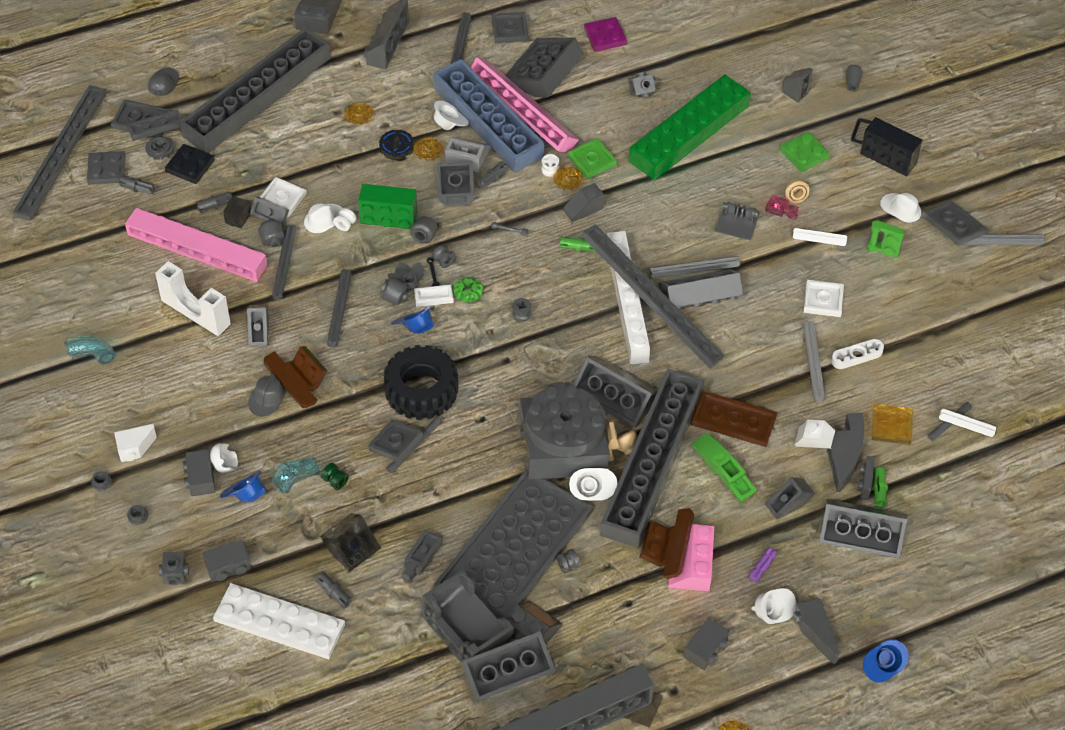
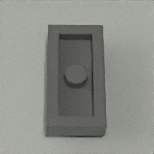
[250,197,289,227]
[858,456,875,500]

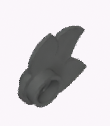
[388,262,424,290]

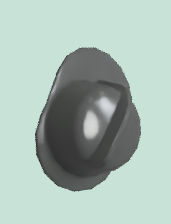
[248,374,286,417]

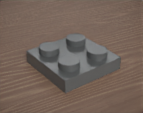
[491,12,529,43]
[87,151,125,185]
[368,419,423,463]

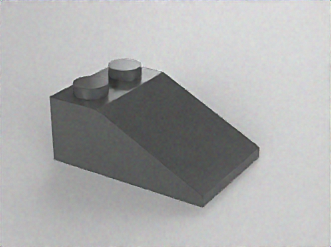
[294,0,342,35]

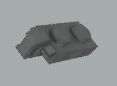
[402,530,443,583]

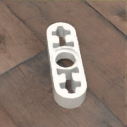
[831,339,884,369]

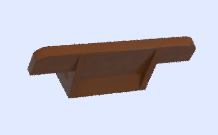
[264,346,327,408]
[639,508,694,579]

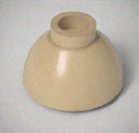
[785,179,810,203]
[616,430,637,455]

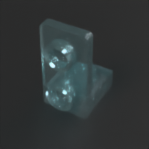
[272,458,321,494]

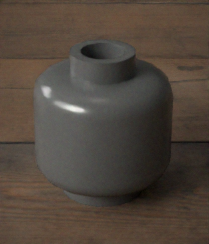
[411,216,438,243]
[258,219,285,247]
[380,277,409,305]

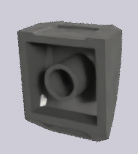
[436,161,474,206]

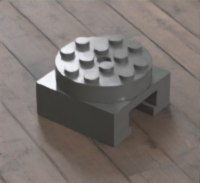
[517,386,610,480]

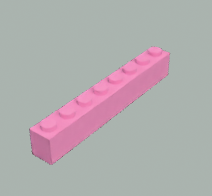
[470,57,579,154]
[125,208,267,282]

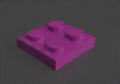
[584,17,627,52]

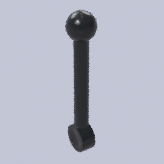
[427,257,440,286]

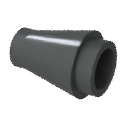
[845,65,863,92]

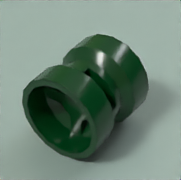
[321,463,349,490]

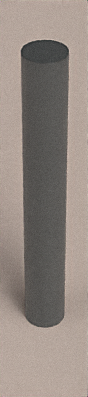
[928,402,972,441]

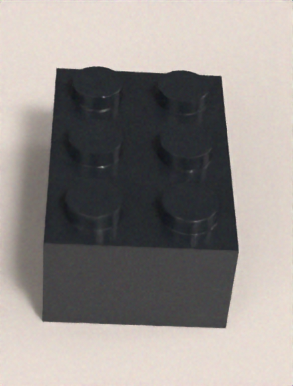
[860,117,923,177]

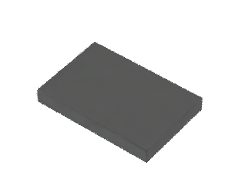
[111,99,173,138]
[923,200,987,246]

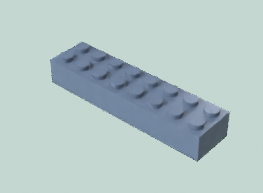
[433,59,544,173]

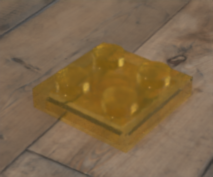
[871,404,913,445]

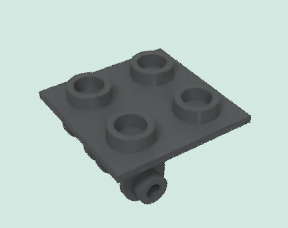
[715,201,760,240]

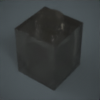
[223,196,251,229]

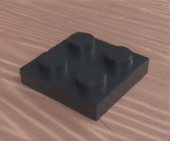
[165,144,215,184]

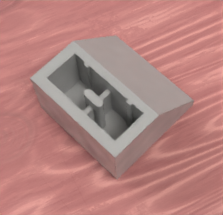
[445,137,491,173]

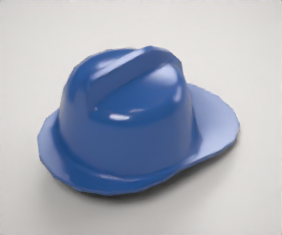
[391,306,434,334]
[220,470,266,502]
[863,640,909,682]

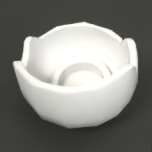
[210,443,238,473]

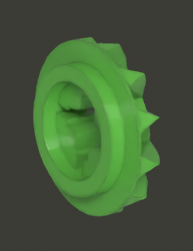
[453,277,483,302]

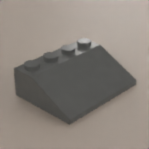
[506,38,584,98]

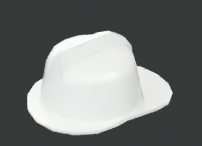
[434,101,469,130]
[880,193,921,223]
[304,203,343,233]
[569,468,618,500]
[751,588,796,624]

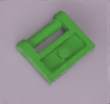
[866,220,905,258]

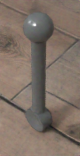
[491,222,529,236]

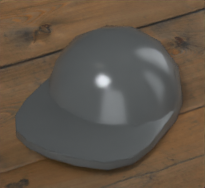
[148,67,179,96]

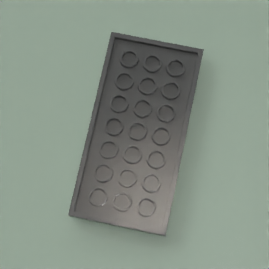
[434,470,593,619]

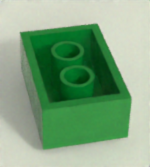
[358,184,418,229]

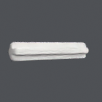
[793,228,847,246]
[939,408,996,437]

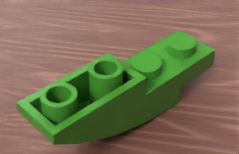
[691,433,757,504]

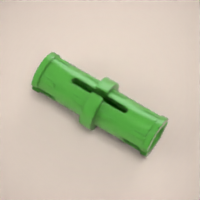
[560,236,596,252]
[872,467,888,507]

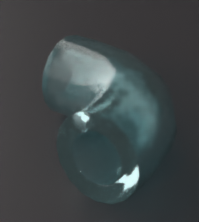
[64,336,116,365]

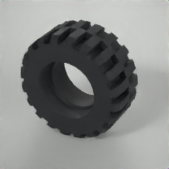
[384,345,458,420]

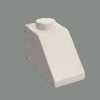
[795,420,835,449]
[114,424,157,462]

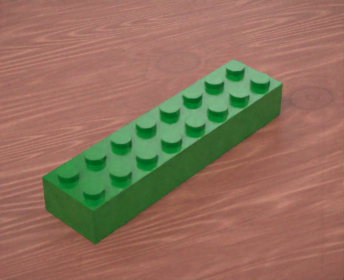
[628,74,751,181]

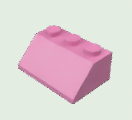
[668,524,714,591]

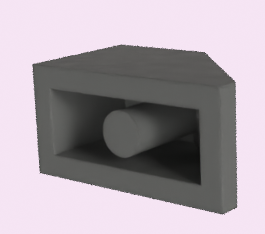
[782,68,813,102]
[563,183,604,222]
[247,305,269,346]
[765,477,815,519]

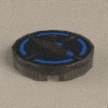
[379,130,414,160]

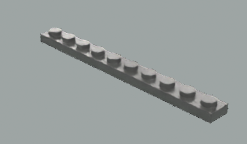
[13,85,106,221]
[581,224,725,369]

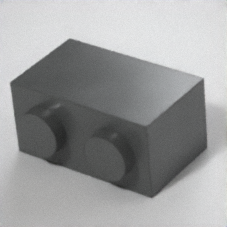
[183,449,215,497]
[203,540,251,582]
[684,618,730,671]

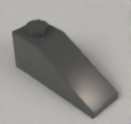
[793,599,839,664]

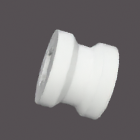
[541,154,559,177]
[333,208,356,231]

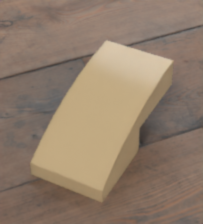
[605,422,619,461]

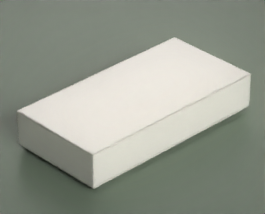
[414,284,453,307]

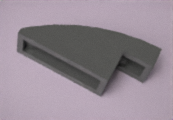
[826,412,864,492]

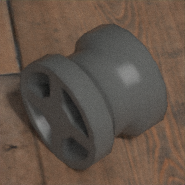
[432,245,456,268]
[512,298,531,322]
[556,549,580,574]

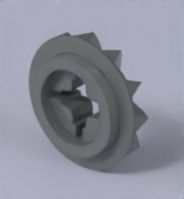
[145,136,174,160]

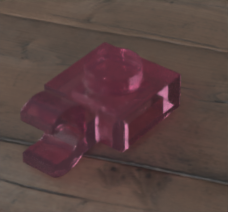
[765,194,799,220]

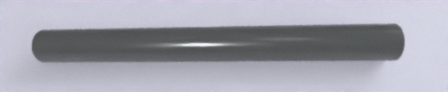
[386,416,442,474]

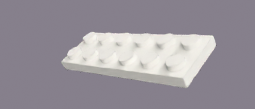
[213,583,345,659]

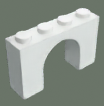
[155,261,231,336]

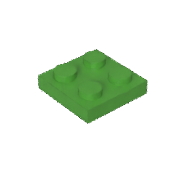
[780,131,830,172]
[567,138,617,179]

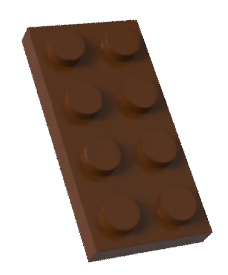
[691,391,778,447]

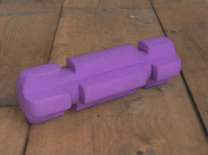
[749,547,777,582]

